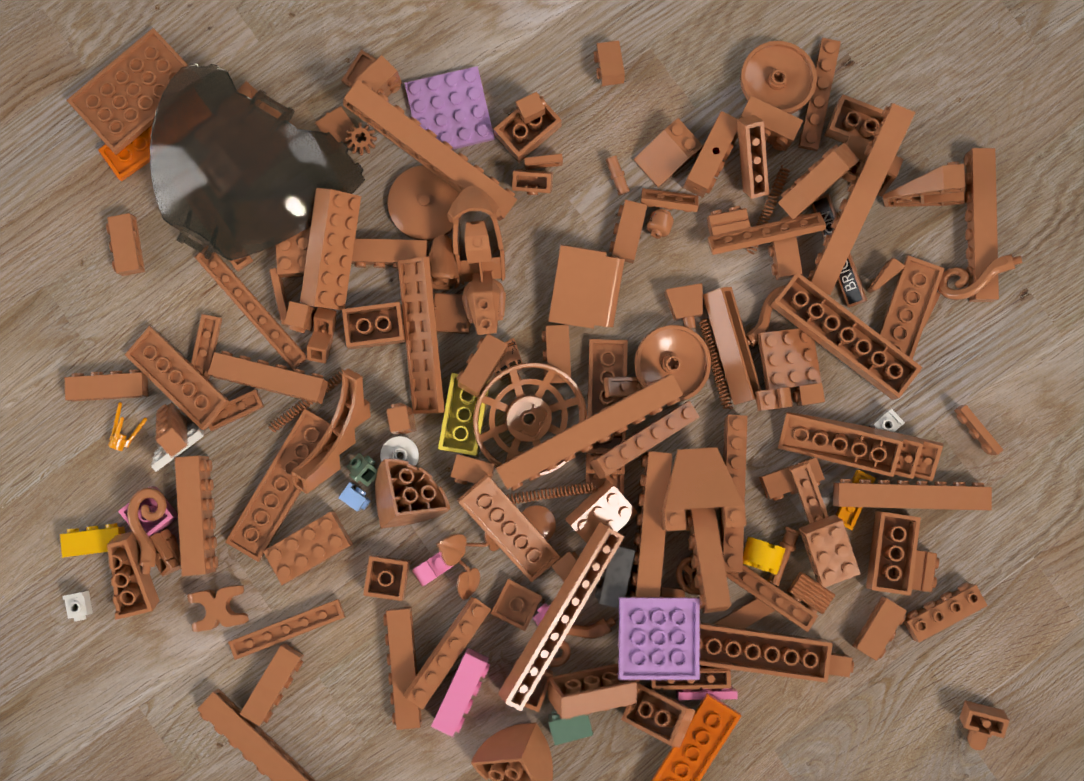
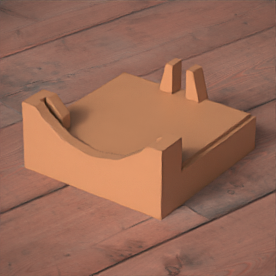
[434,293,471,334]

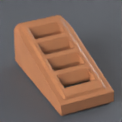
[867,258,905,293]

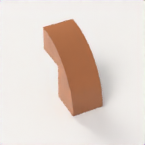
[307,307,337,364]

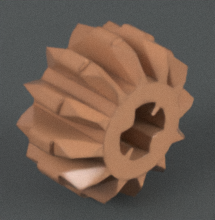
[344,123,377,156]

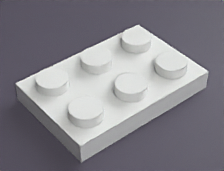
[151,422,205,472]

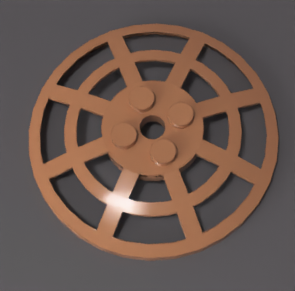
[473,362,587,476]

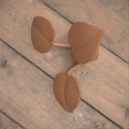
[437,532,500,600]

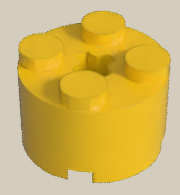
[743,537,785,575]

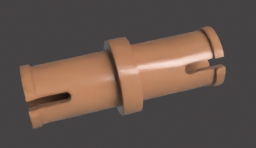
[605,155,630,195]

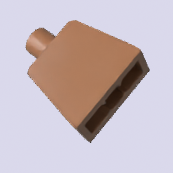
[664,283,703,329]

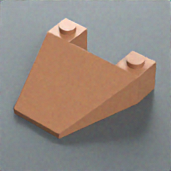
[883,162,965,207]
[662,447,746,531]

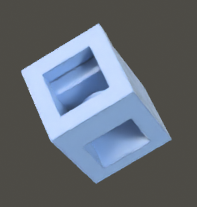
[339,482,371,511]

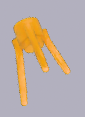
[108,402,147,451]

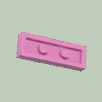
[676,686,738,700]

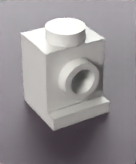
[870,409,905,432]
[63,591,93,622]

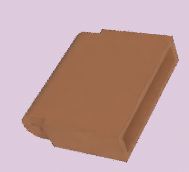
[548,244,625,329]

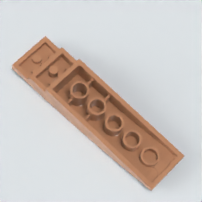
[585,339,628,495]
[778,412,943,481]

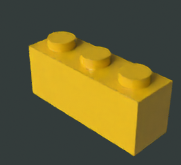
[60,523,125,558]

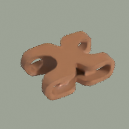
[187,585,249,632]

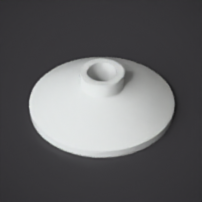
[380,436,419,467]

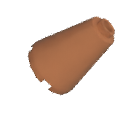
[428,235,460,290]

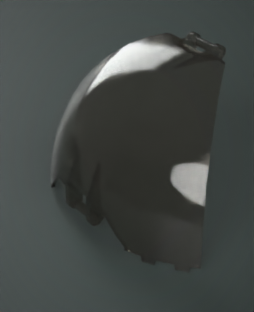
[150,63,365,261]

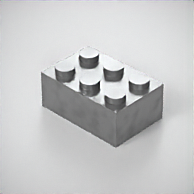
[595,545,635,608]

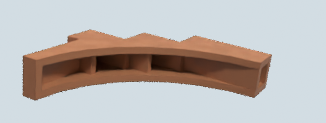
[291,368,371,494]

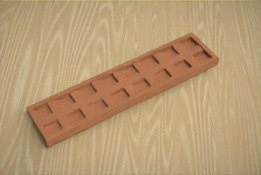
[398,257,445,414]

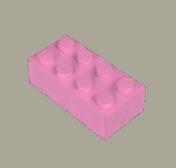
[431,648,490,737]

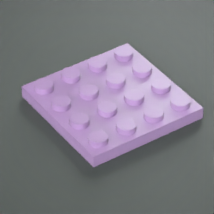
[405,66,495,150]
[618,597,700,680]

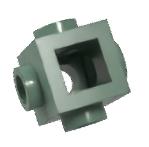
[346,453,378,487]

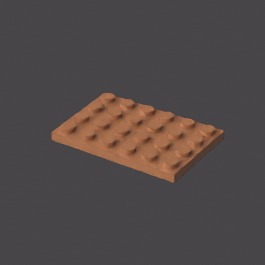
[66,28,203,155]

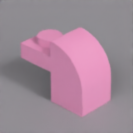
[412,552,453,587]

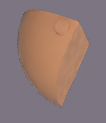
[375,459,450,529]
[471,723,553,781]

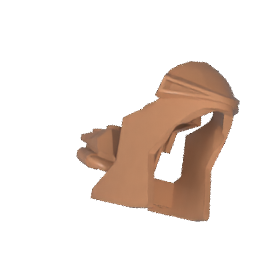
[448,186,506,335]

